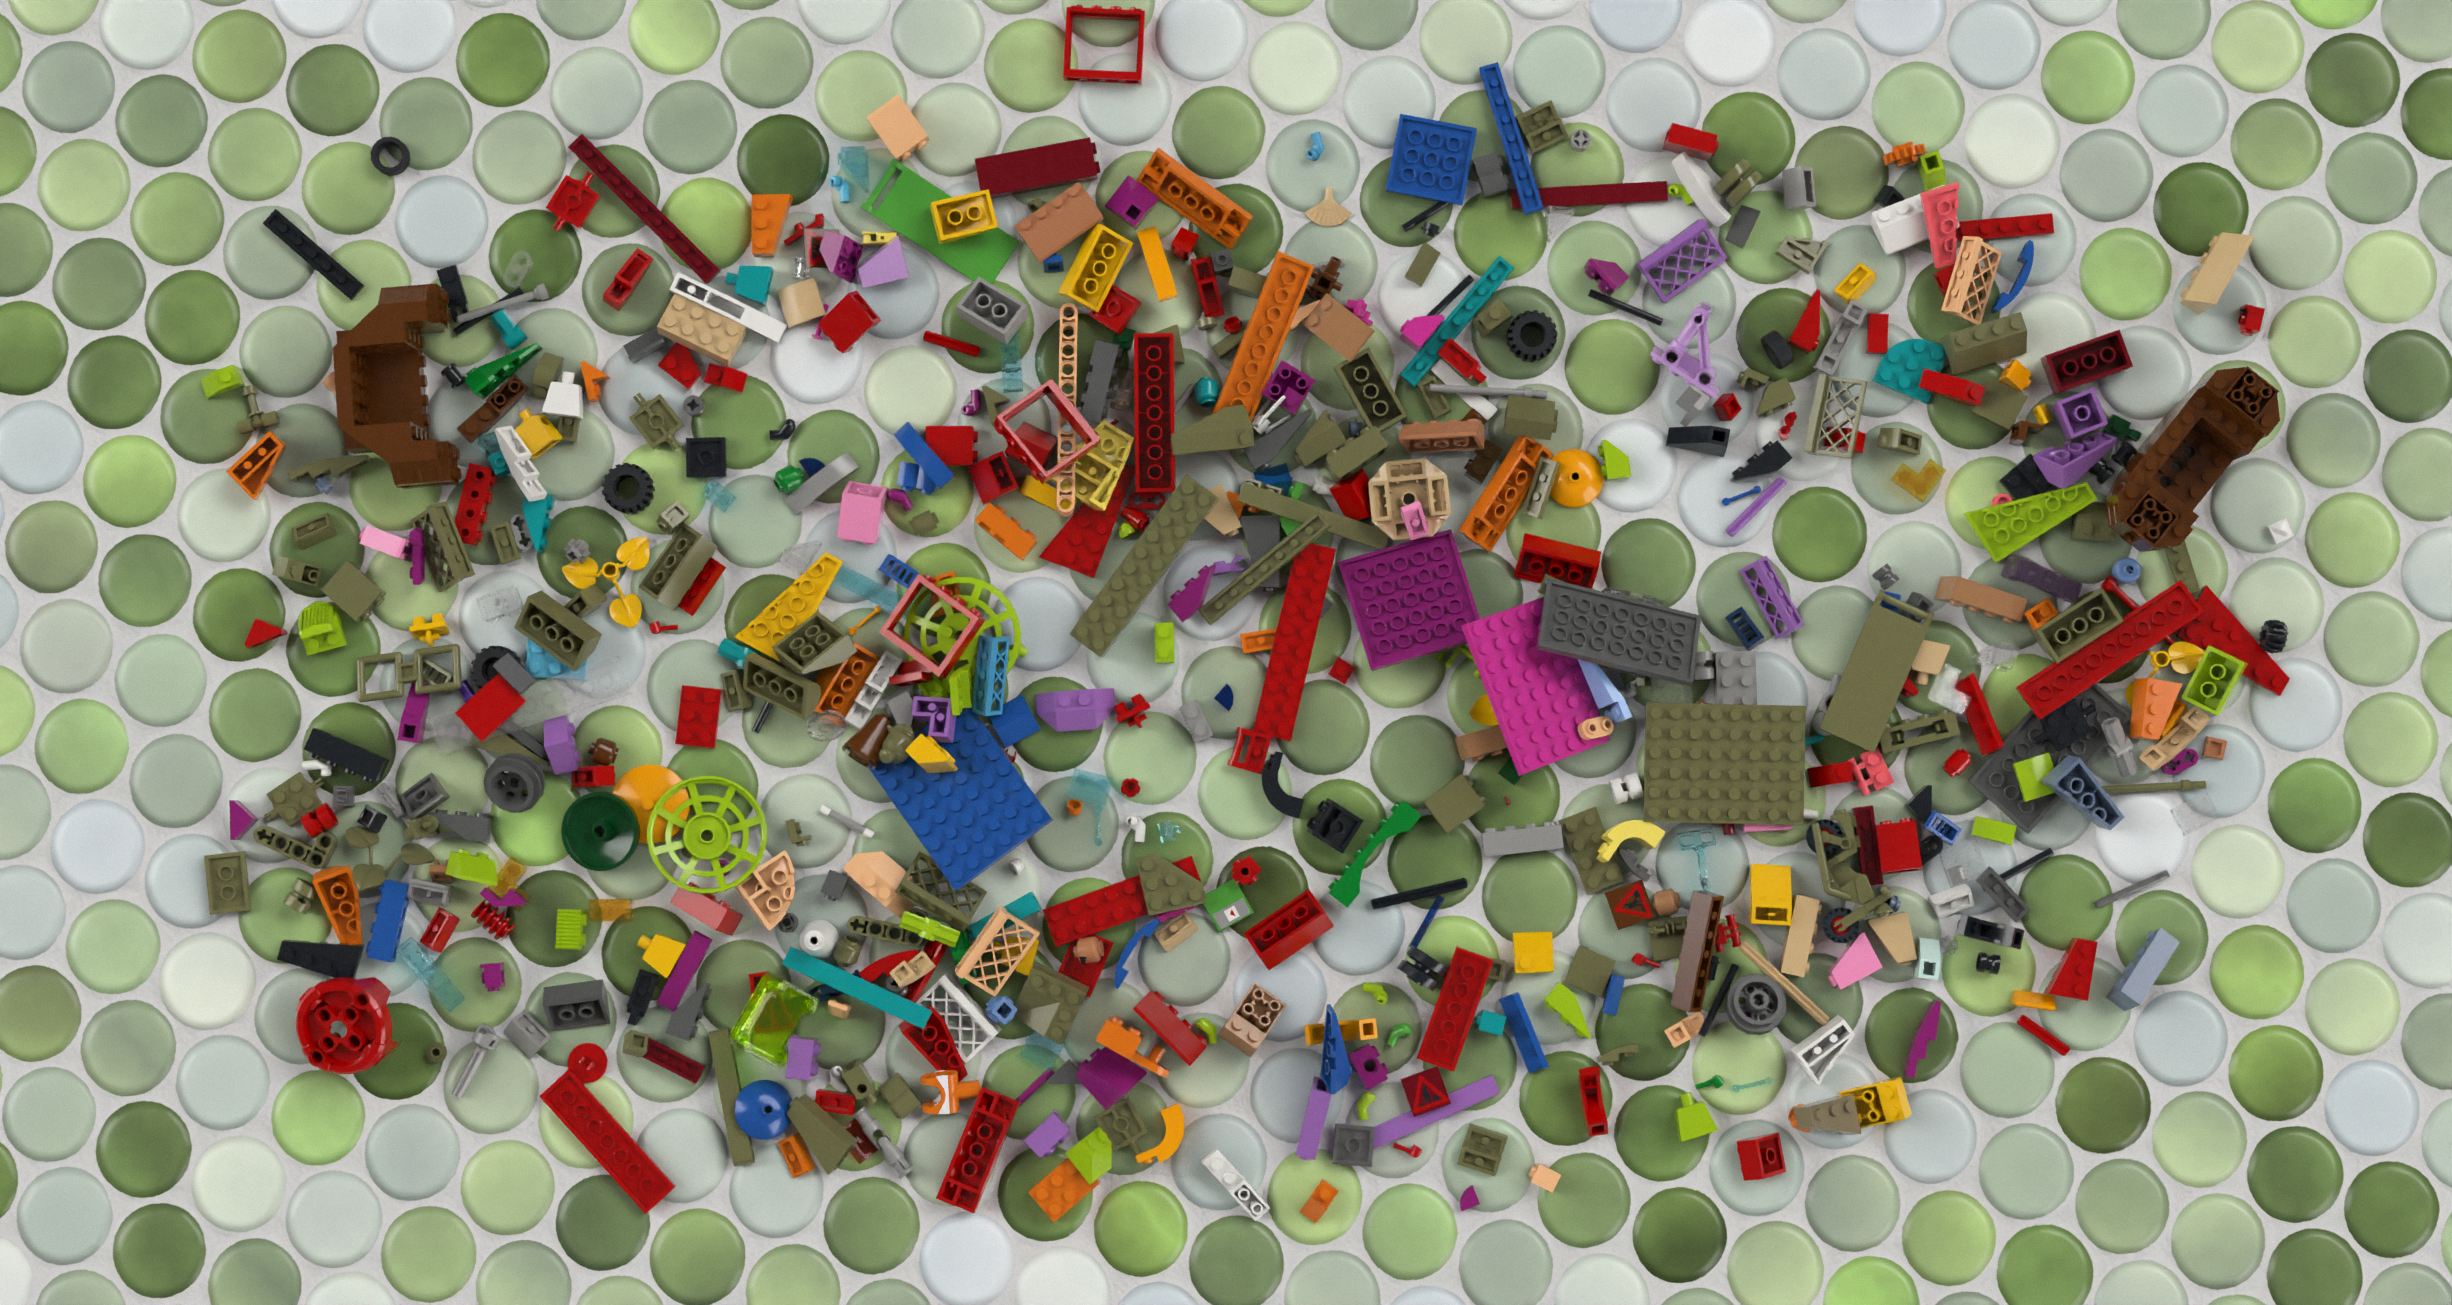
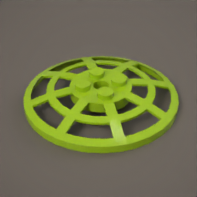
[904,577,1022,693]
[647,776,767,894]

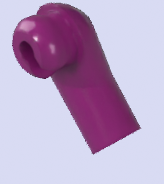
[961,389,981,417]
[887,489,914,512]

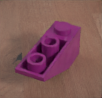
[1167,564,1216,622]
[397,683,431,744]

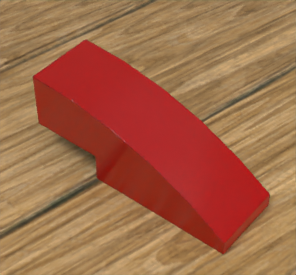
[603,248,653,311]
[1190,255,1225,317]
[858,949,920,983]

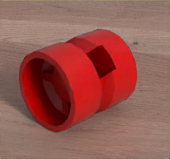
[300,803,339,838]

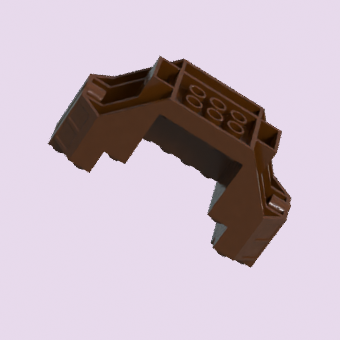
[333,283,461,489]
[2106,366,2280,552]

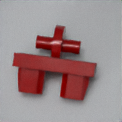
[1114,694,1151,729]

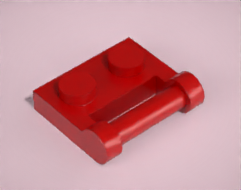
[1227,727,1272,774]

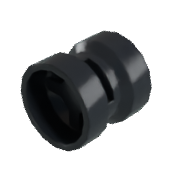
[2088,457,2115,485]
[1976,952,2001,975]

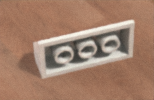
[1870,185,1960,256]

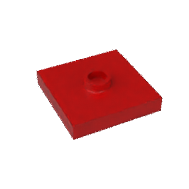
[1088,284,1142,335]

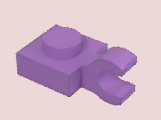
[1213,556,1244,576]

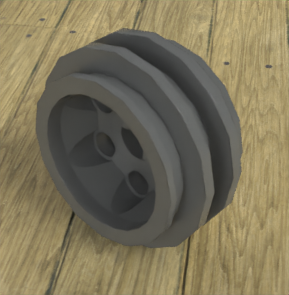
[484,753,546,813]
[1725,974,1786,1035]

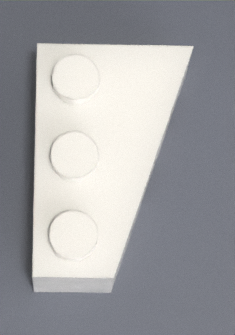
[1790,1015,1855,1086]

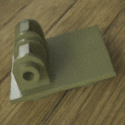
[1648,916,1687,961]

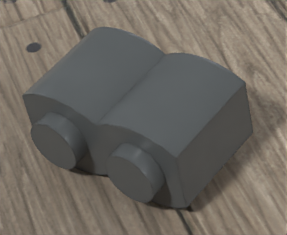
[1472,152,1509,198]

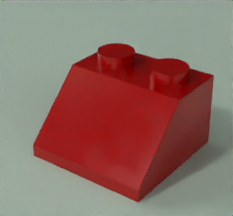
[1736,1132,1786,1181]

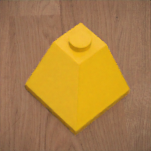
[1513,932,1554,973]

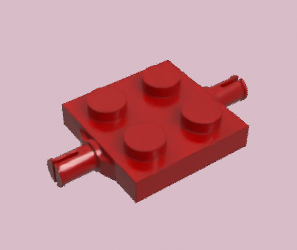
[546,171,601,232]

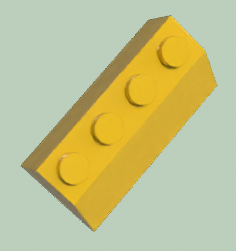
[1058,224,1133,312]

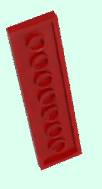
[1043,856,1201,947]
[539,1069,676,1214]

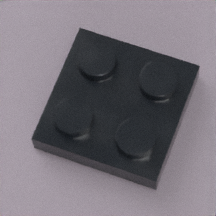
[686,437,727,478]

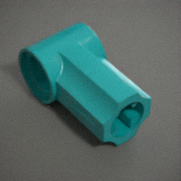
[490,309,528,350]
[717,638,760,668]

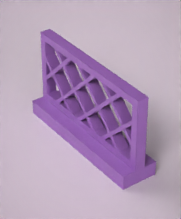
[1635,219,1727,303]

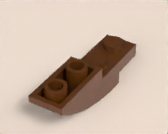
[457,374,529,444]

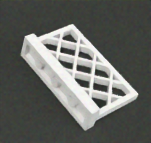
[916,972,1002,1063]

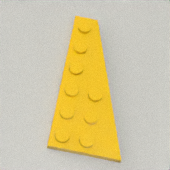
[735,552,844,662]

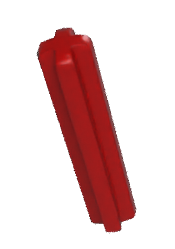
[923,331,980,357]
[2017,1015,2070,1056]

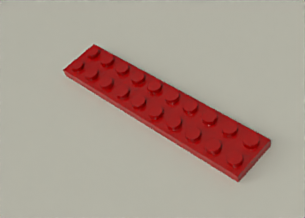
[1253,543,1336,741]
[2016,580,2204,721]

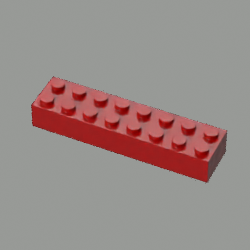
[1134,333,1176,492]

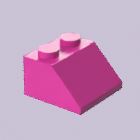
[1400,315,1445,353]

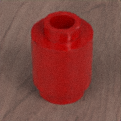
[1942,749,1972,778]

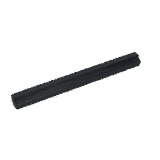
[1371,878,1468,910]

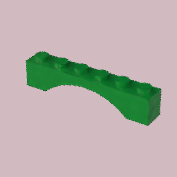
[1328,800,1422,908]

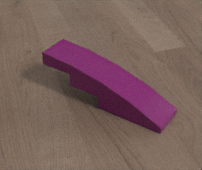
[657,930,712,1012]
[1903,1000,1941,1078]

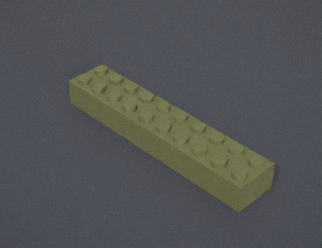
[1069,475,1220,657]

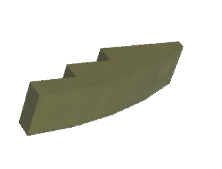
[287,455,373,482]

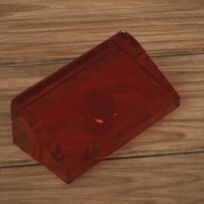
[843,1118,879,1164]

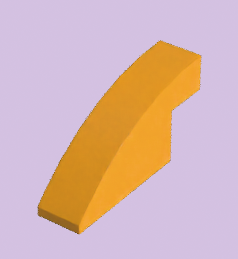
[1137,226,1178,303]

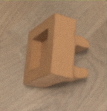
[429,859,453,882]

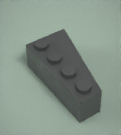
[1079,339,1122,423]

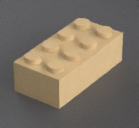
[657,293,747,367]

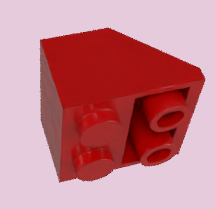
[968,451,1019,505]

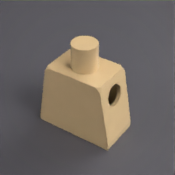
[1910,640,1950,686]

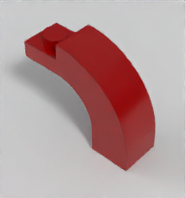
[1578,1066,1608,1137]

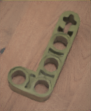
[253,826,338,869]
[847,909,929,947]

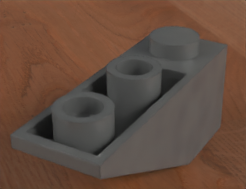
[429,809,493,842]
[665,983,712,1041]

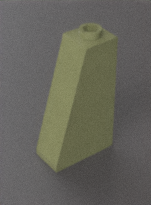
[1228,266,1304,305]
[786,1094,858,1175]

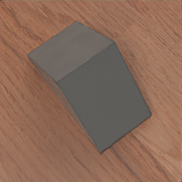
[1048,1059,1082,1084]

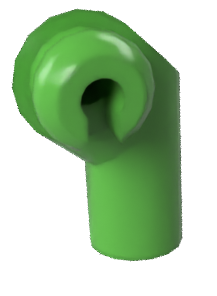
[1385,1023,1412,1047]

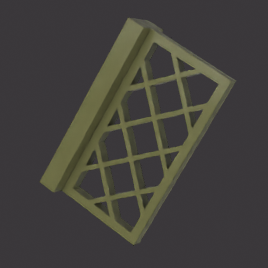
[1803,374,1868,459]
[411,501,475,592]
[895,851,987,932]

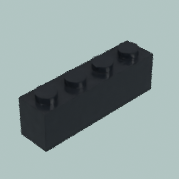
[303,728,390,783]

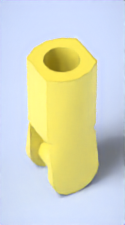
[861,231,897,246]

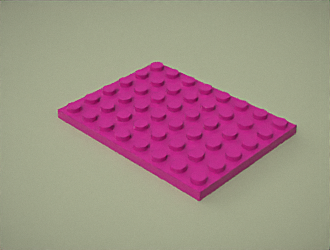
[1461,597,1610,775]

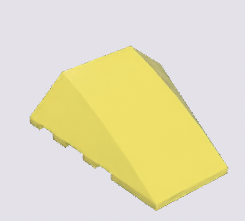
[1046,420,1135,511]

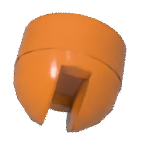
[1066,799,1083,816]

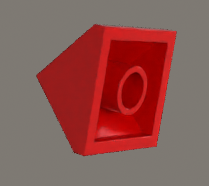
[1329,469,1371,520]

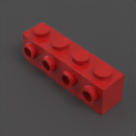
[455,463,497,546]

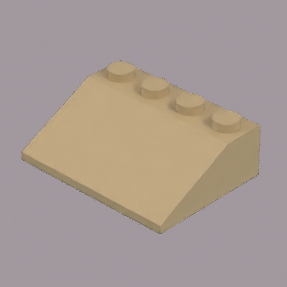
[2179,232,2254,314]

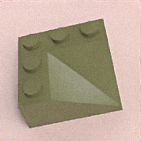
[1324,426,1388,484]
[772,611,857,674]
[1014,962,1090,1045]

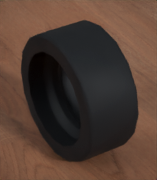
[371,137,411,176]
[1761,330,1794,369]

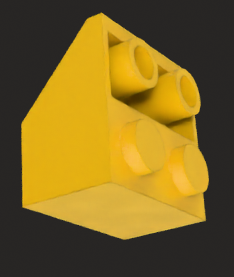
[905,733,958,773]

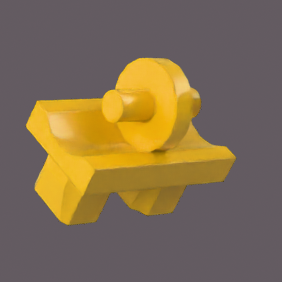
[409,613,450,647]

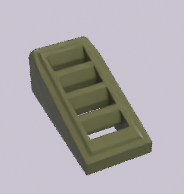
[422,656,453,694]

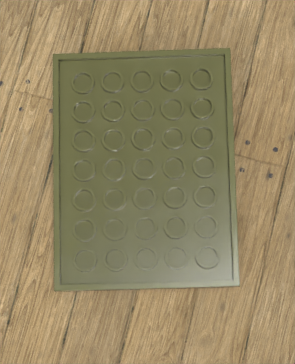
[1643,702,1806,825]

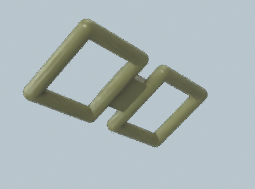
[357,644,462,702]

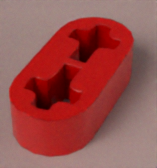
[1128,492,1166,510]

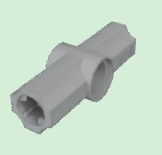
[2101,717,2138,778]

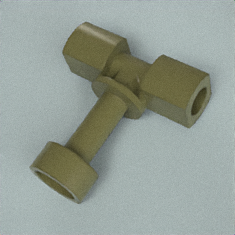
[237,385,280,434]

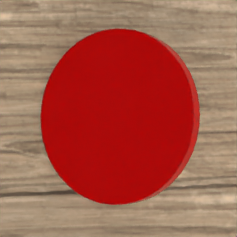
[568,1043,608,1083]

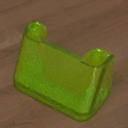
[729,972,820,1070]

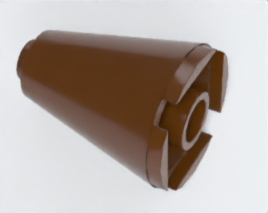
[842,713,892,770]

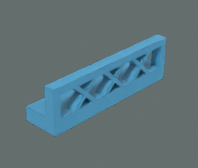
[971,634,1010,716]

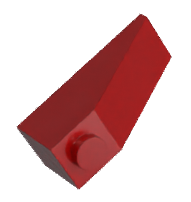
[1787,289,1820,354]
[1918,369,1985,407]

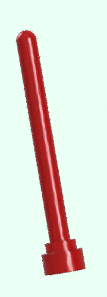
[2100,575,2176,646]

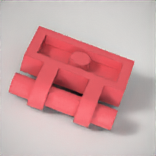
[1847,746,1894,796]

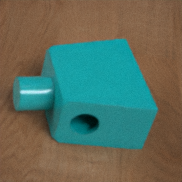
[725,265,774,306]

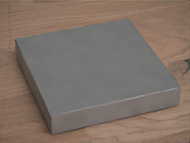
[1332,1123,1375,1167]

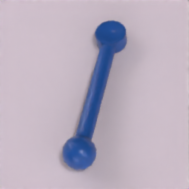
[1722,486,1761,506]

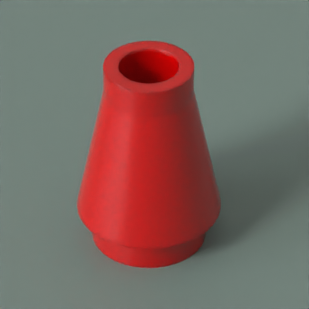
[1120,506,1150,531]

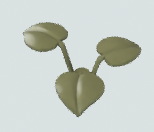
[345,826,435,892]

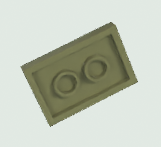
[204,851,251,915]

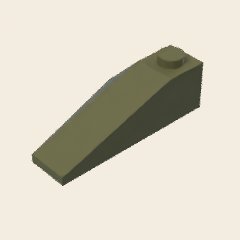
[1171,404,1254,455]

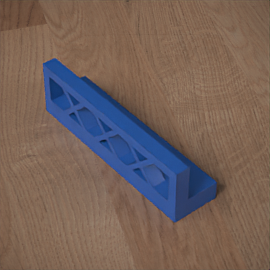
[1499,992,1549,1073]

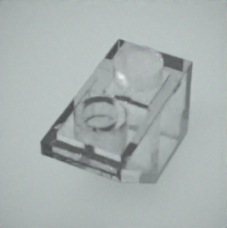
[1971,641,2019,672]

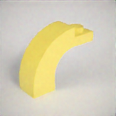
[1596,820,1666,863]

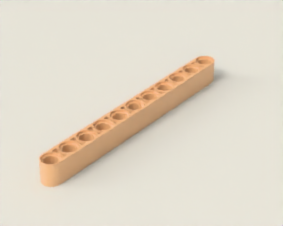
[1057,303,1078,516]

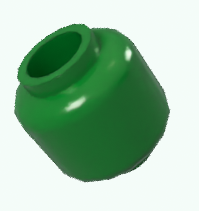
[773,465,804,494]

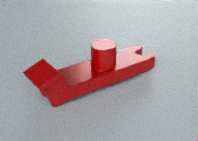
[784,213,824,246]

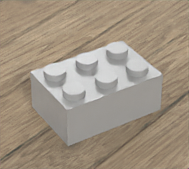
[956,276,1029,345]
[1713,651,1757,705]

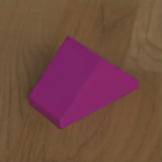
[229,800,259,840]

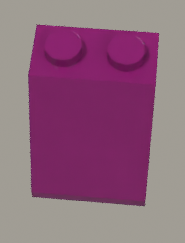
[1075,1046,1147,1110]

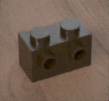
[1464,439,1503,485]

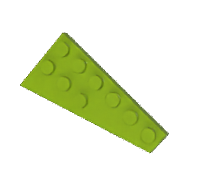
[1963,482,2098,563]

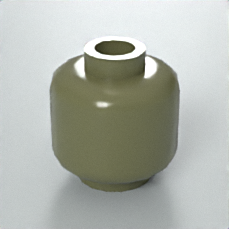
[833,936,861,967]

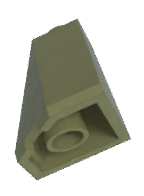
[1294,409,1346,469]

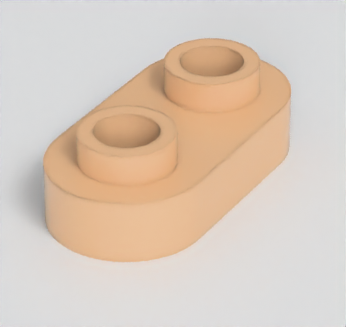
[1578,716,1614,740]

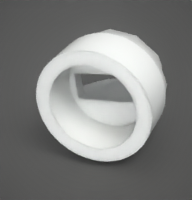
[1008,858,1025,876]

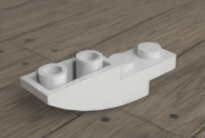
[1202,1148,1270,1221]

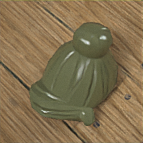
[879,723,914,763]

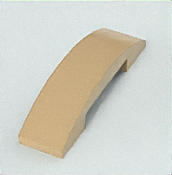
[2138,705,2210,771]

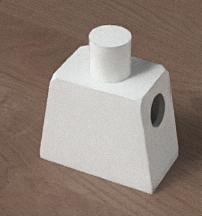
[542,372,583,419]

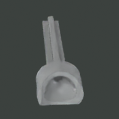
[452,1024,501,1098]

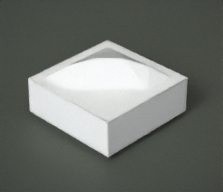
[2267,518,2294,544]

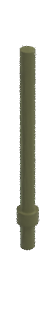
[2102,780,2206,793]

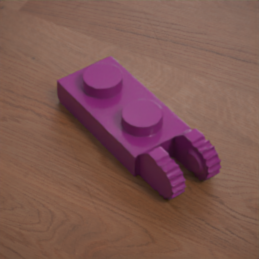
[409,527,425,585]

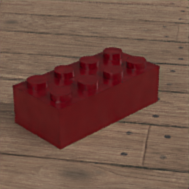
[2040,329,2133,395]

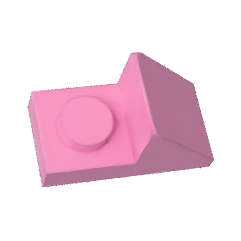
[1401,501,1429,541]

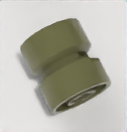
[283,877,318,914]

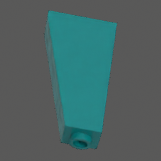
[968,892,1042,942]

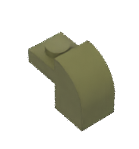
[532,352,564,400]

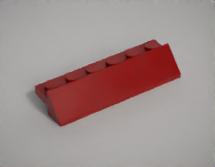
[936,1087,1021,1213]

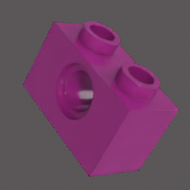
[1348,1043,1389,1090]

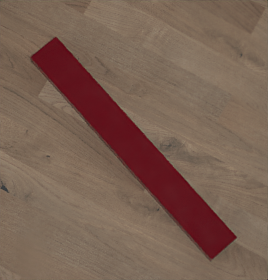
[1510,181,1668,210]

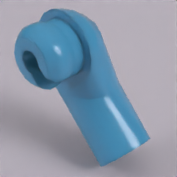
[1306,132,1325,161]

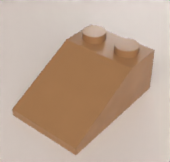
[1303,293,1375,362]

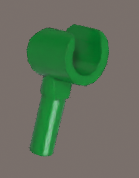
[1695,1075,1724,1089]

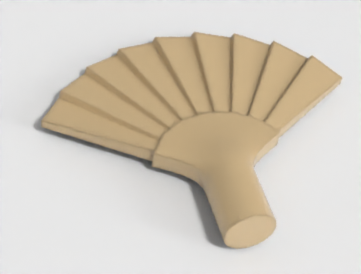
[1304,188,1352,226]

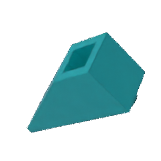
[522,493,555,553]

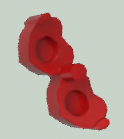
[1778,411,1797,440]

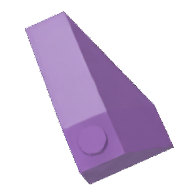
[2033,432,2118,489]

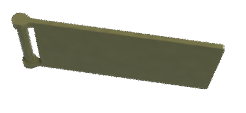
[1819,589,1935,753]

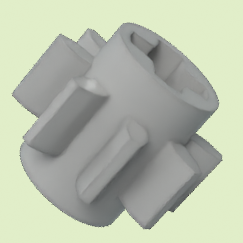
[564,539,591,563]

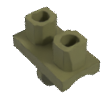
[403,815,440,841]

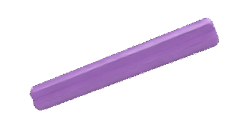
[1725,477,1787,537]

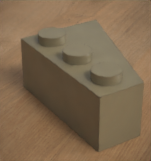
[1793,1095,1861,1135]

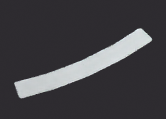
[1431,359,1498,420]

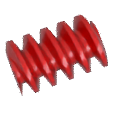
[471,899,516,941]

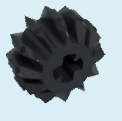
[2258,620,2288,653]

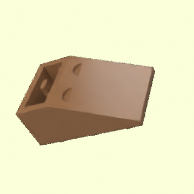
[1218,982,1287,1058]

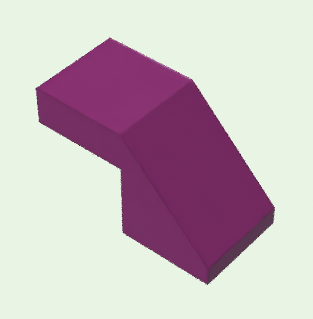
[480,888,529,907]

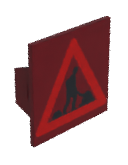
[1400,1066,1451,1117]

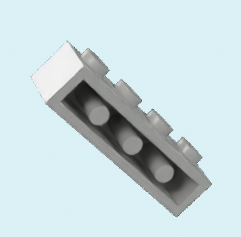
[1481,821,1564,857]

